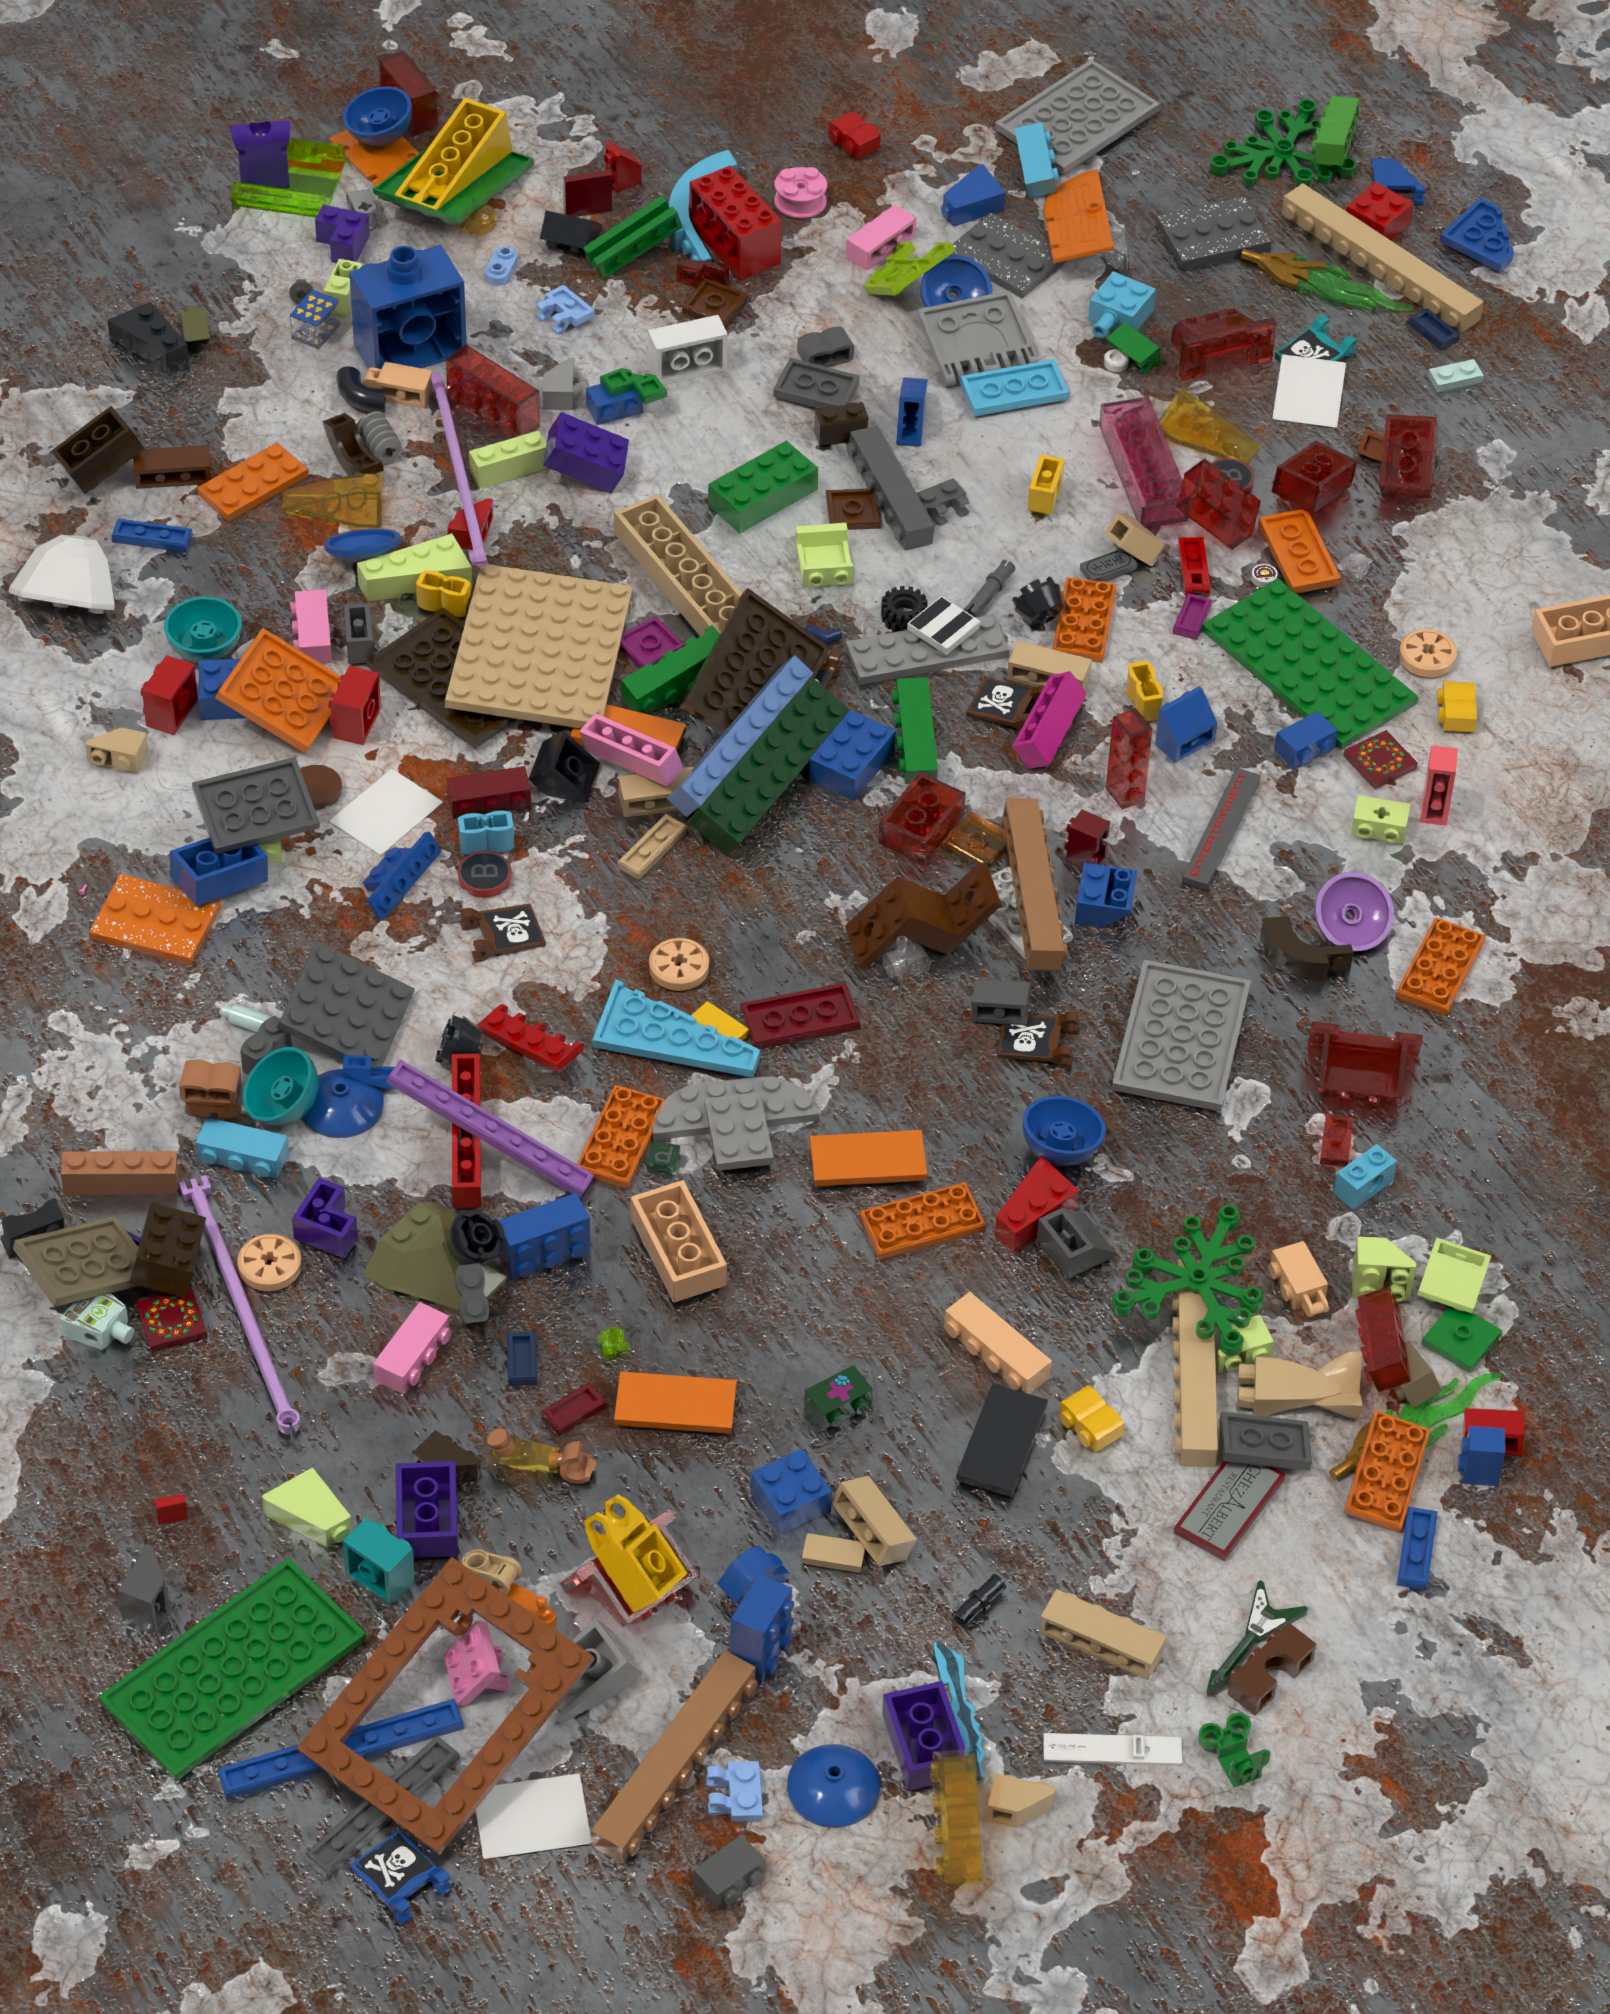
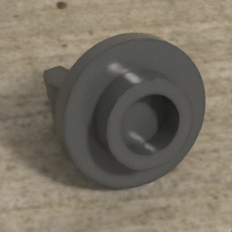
[289,279,313,304]

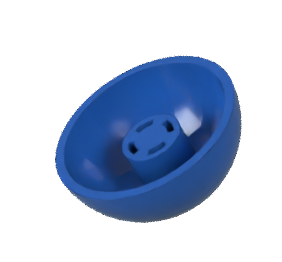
[343,86,412,147]
[1022,1096,1106,1167]

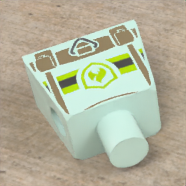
[60,1293,134,1350]

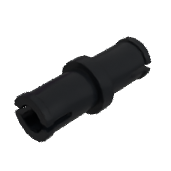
[952,1574,1007,1628]

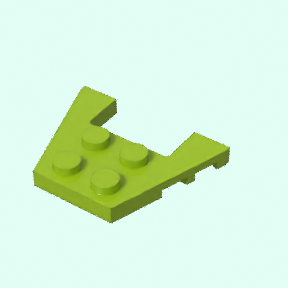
[863,242,955,296]

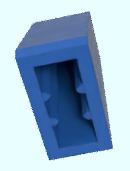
[941,164,1005,227]
[896,377,928,446]

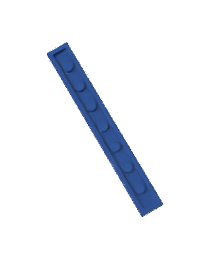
[217,1699,464,1800]

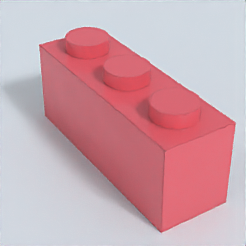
[1420,746,1458,825]

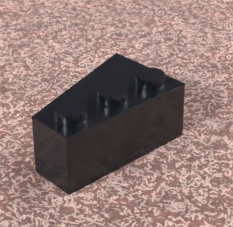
[107,302,189,375]

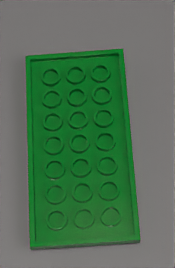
[1201,579,1418,750]
[98,1557,367,1782]

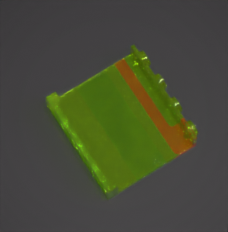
[230,137,345,218]

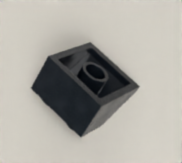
[540,210,603,254]
[528,731,600,803]

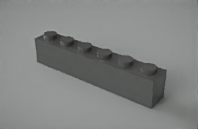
[846,426,935,550]

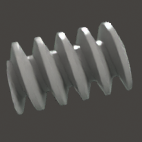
[356,411,402,465]

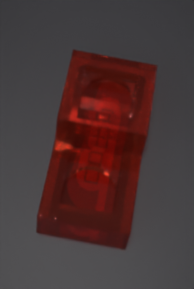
[677,260,729,288]

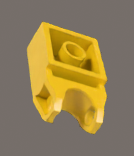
[585,1494,688,1613]

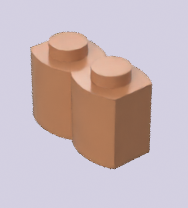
[179,1059,241,1104]

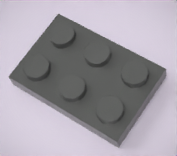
[773,358,860,409]
[1219,1412,1312,1471]

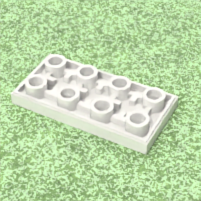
[971,867,1073,960]

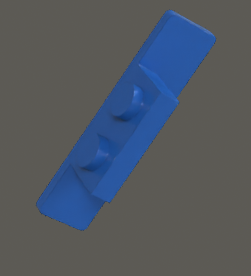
[363,832,441,920]

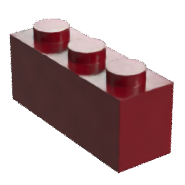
[446,766,531,819]

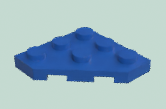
[1440,197,1514,272]

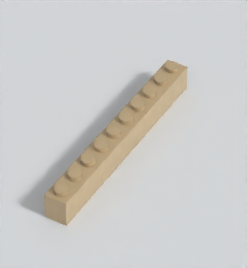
[1282,183,1484,333]

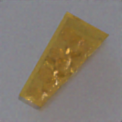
[930,1749,983,1884]

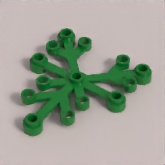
[1210,99,1357,187]
[1111,1205,1264,1356]

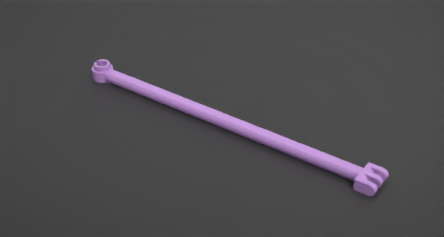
[431,372,488,568]
[178,1175,301,1435]

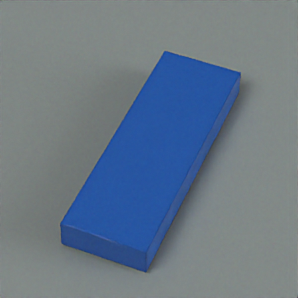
[112,518,193,553]
[1397,1506,1438,1591]

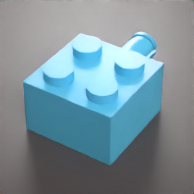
[1088,271,1156,338]

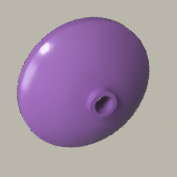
[1314,872,1394,952]

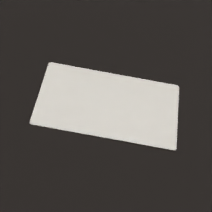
[1273,355,1346,427]
[330,769,443,855]
[476,1774,591,1859]

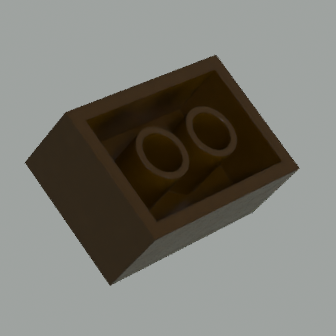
[51,406,145,494]
[129,1202,206,1298]

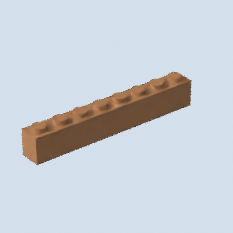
[1002,798,1067,970]
[591,1650,757,1864]

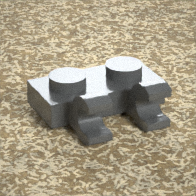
[917,478,969,525]

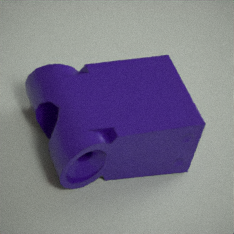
[230,120,290,192]

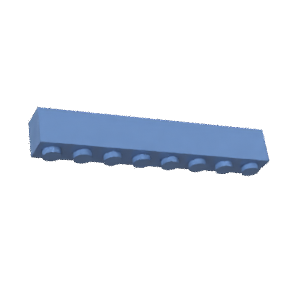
[667,655,813,817]

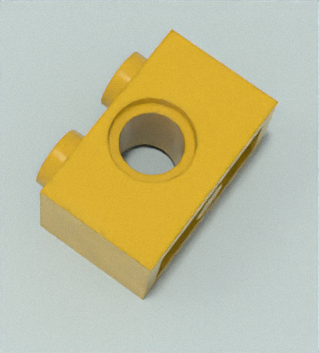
[1027,454,1065,515]

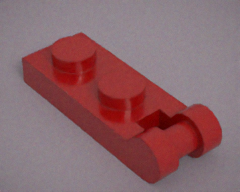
[1178,537,1211,596]

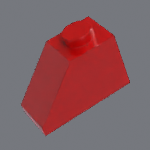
[447,498,494,550]

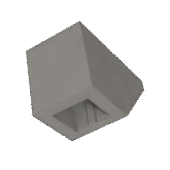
[543,358,579,410]

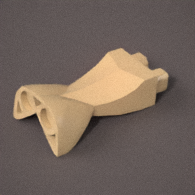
[1237,1351,1362,1419]

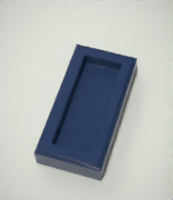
[1408,308,1460,351]
[507,1332,537,1386]

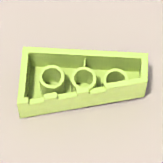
[357,534,473,602]

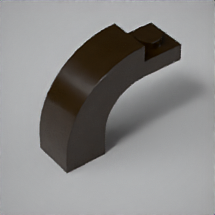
[1260,916,1353,981]

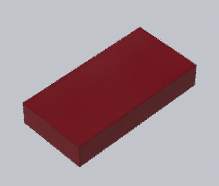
[541,1383,606,1436]

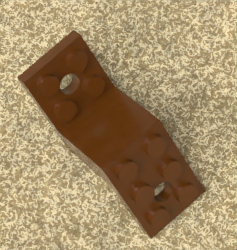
[845,862,1002,969]

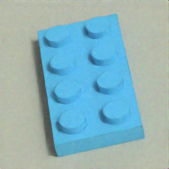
[960,359,1069,416]

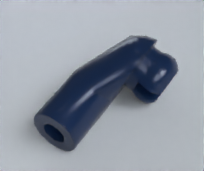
[804,624,842,644]

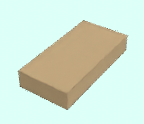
[802,1533,865,1573]

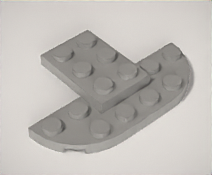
[653,1076,819,1171]

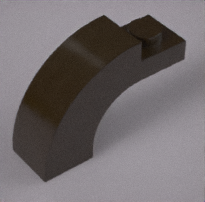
[322,413,384,481]

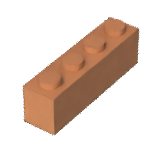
[61,1151,179,1195]

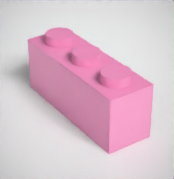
[846,205,916,271]
[290,589,332,664]
[373,1302,452,1394]

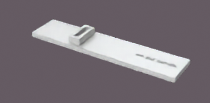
[1043,1733,1182,1766]

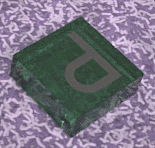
[647,1140,681,1173]

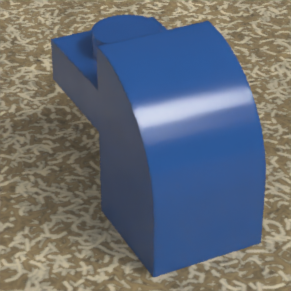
[717,1546,790,1604]

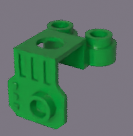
[1198,1713,1271,1787]

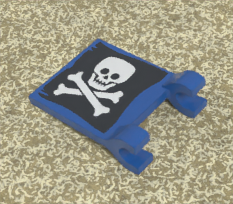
[350,1830,453,1925]

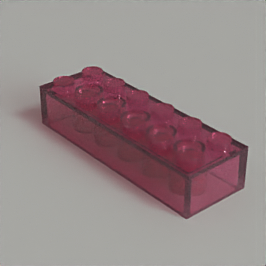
[1099,397,1191,528]

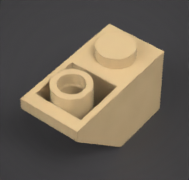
[1104,513,1166,567]
[85,727,148,773]
[986,1774,1056,1828]

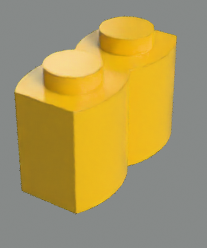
[416,570,471,617]
[1126,661,1163,722]
[1436,681,1477,732]
[1059,1385,1125,1452]

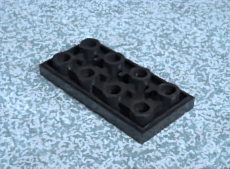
[956,1383,1048,1497]

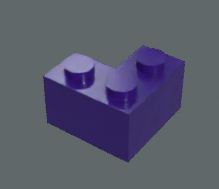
[315,205,370,263]
[292,1177,358,1259]

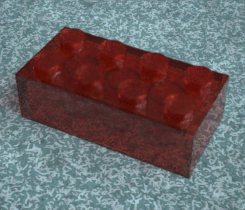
[446,344,540,438]

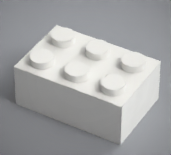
[648,315,728,385]

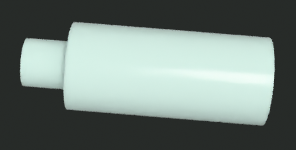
[221,1004,272,1033]

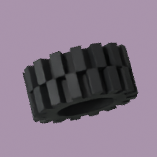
[881,586,928,632]

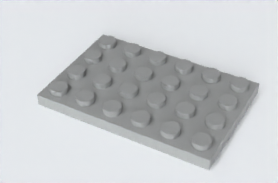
[995,59,1160,175]
[1112,960,1251,1111]

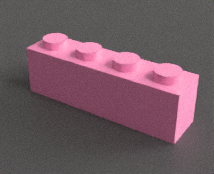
[579,713,684,787]

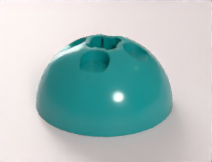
[164,596,242,663]
[243,1047,319,1126]

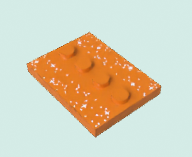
[89,874,222,966]

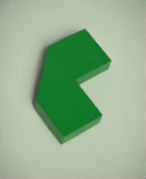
[600,368,667,405]

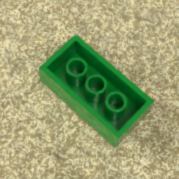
[708,440,818,533]

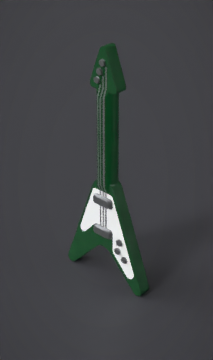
[1206,1580,1308,1695]

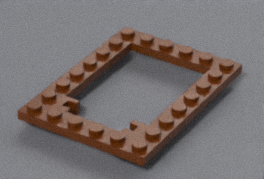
[297,1557,595,1855]

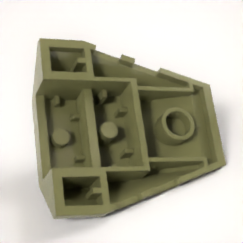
[363,1202,507,1313]

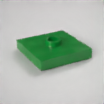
[1421,1306,1502,1373]

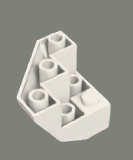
[9,535,115,614]

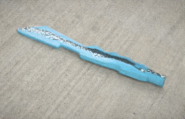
[933,1642,985,1784]

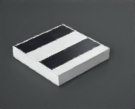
[907,596,981,655]

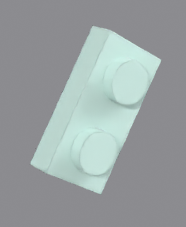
[1428,359,1484,392]

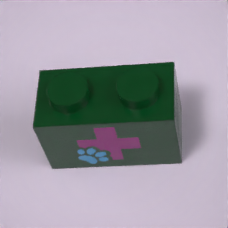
[804,1365,873,1431]

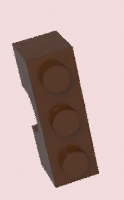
[1227,1622,1317,1716]

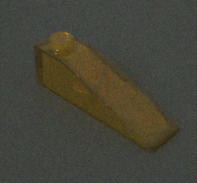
[1153,388,1261,465]
[282,474,385,530]

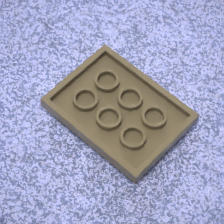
[13,1216,139,1307]

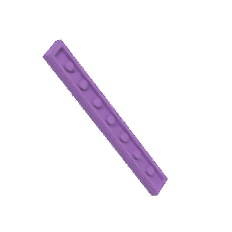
[386,1059,594,1198]

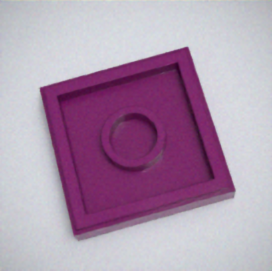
[620,616,686,669]

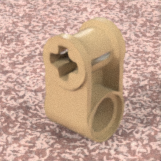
[462,1549,523,1595]

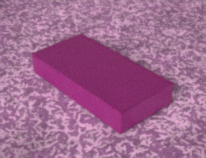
[1173,593,1212,640]

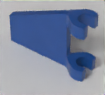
[1371,158,1425,204]

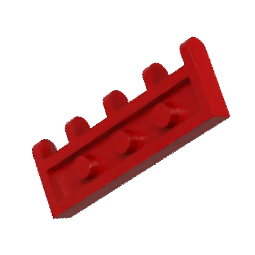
[477,1004,584,1073]

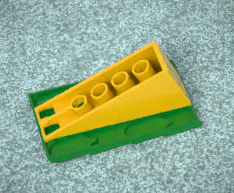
[373,98,534,225]

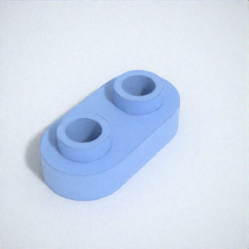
[485,246,518,286]

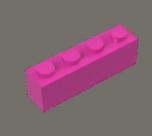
[1012,671,1087,769]

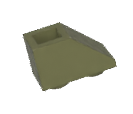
[179,305,210,343]

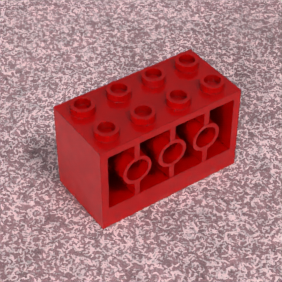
[689,165,782,281]

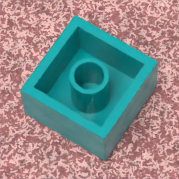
[343,1517,415,1606]

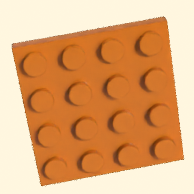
[215,628,340,754]

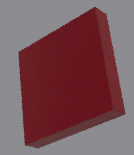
[563,169,612,217]

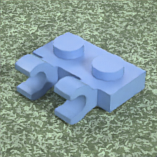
[536,285,595,334]
[706,1761,763,1822]

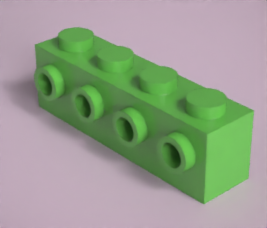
[1311,96,1359,166]

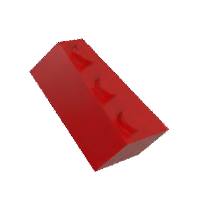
[995,1156,1079,1254]

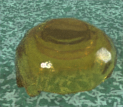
[460,203,497,235]

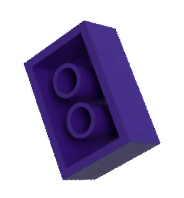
[543,412,629,493]
[395,1461,458,1558]
[882,1681,969,1791]

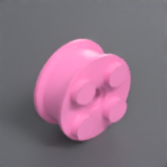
[774,167,827,219]

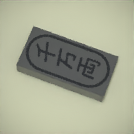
[1080,548,1137,582]

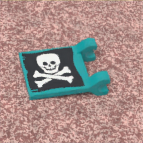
[1275,314,1357,361]

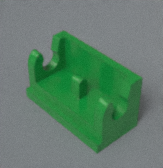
[1106,322,1161,374]

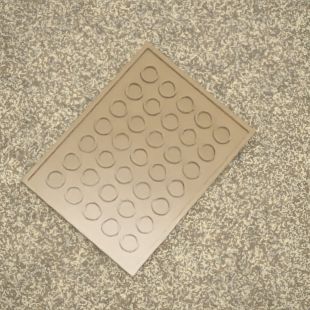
[445,564,633,729]

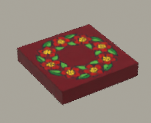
[1343,730,1418,789]
[136,1287,208,1352]

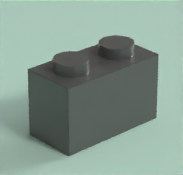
[344,603,374,664]
[971,979,1031,1025]
[693,1834,766,1911]

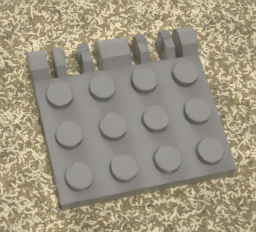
[917,290,1039,387]

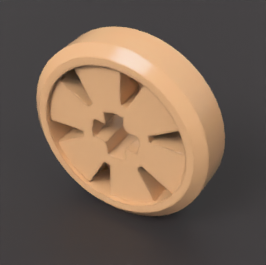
[1399,629,1457,677]
[649,938,709,991]
[237,1234,301,1291]

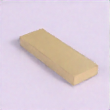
[617,814,687,880]

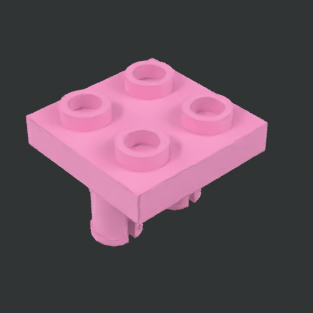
[443,1621,510,1707]

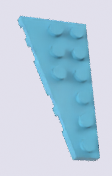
[592,979,760,1078]

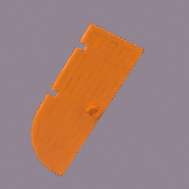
[329,130,419,204]
[1043,169,1114,263]

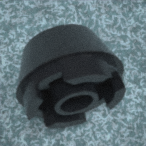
[1012,576,1063,626]
[435,1015,483,1068]
[447,1209,505,1265]

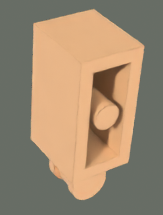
[362,362,434,409]
[1268,1241,1329,1317]

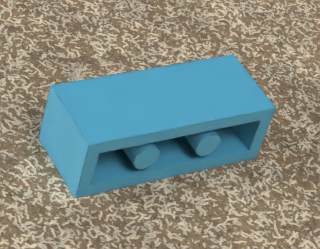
[1014,122,1060,198]
[195,1117,289,1179]

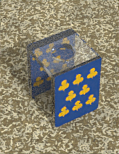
[290,290,340,350]

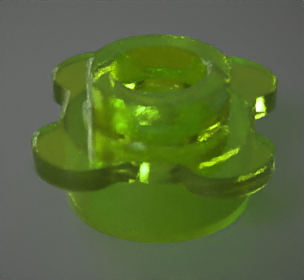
[596,1327,629,1357]

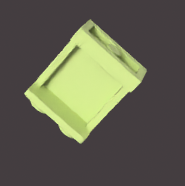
[795,523,854,588]

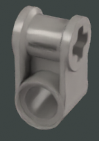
[346,189,377,232]

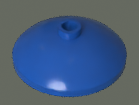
[920,254,993,308]
[324,528,401,563]
[302,1069,384,1138]
[787,1744,880,1828]

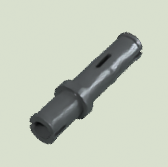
[963,560,1016,617]

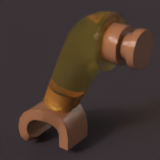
[487,1428,596,1484]

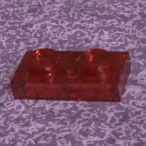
[1319,1114,1354,1167]

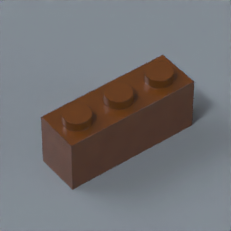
[133,445,211,489]

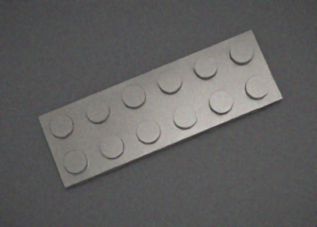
[846,614,1009,685]

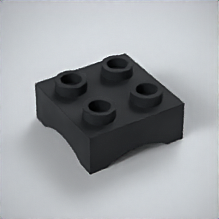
[0,1198,64,1259]

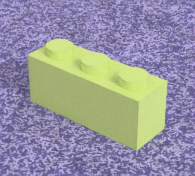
[469,431,548,489]

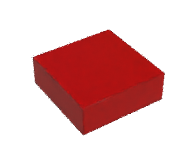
[155,1494,188,1525]

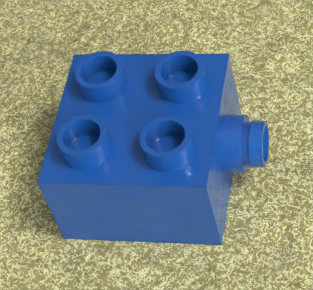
[349,245,467,369]

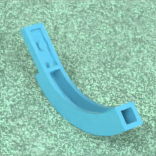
[669,150,738,278]

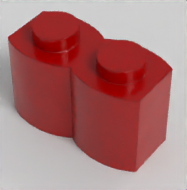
[828,111,881,159]

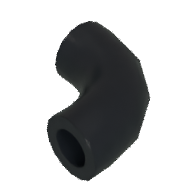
[336,366,386,413]

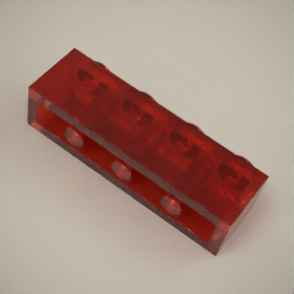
[1106,708,1153,810]
[1355,1286,1411,1392]

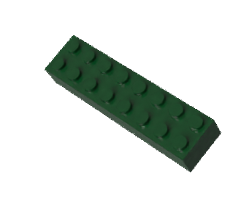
[688,676,850,857]

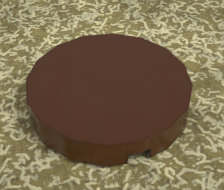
[300,765,342,810]
[185,1101,242,1119]

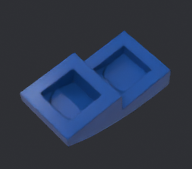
[342,1055,396,1089]

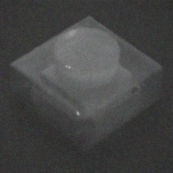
[1337,549,1373,582]

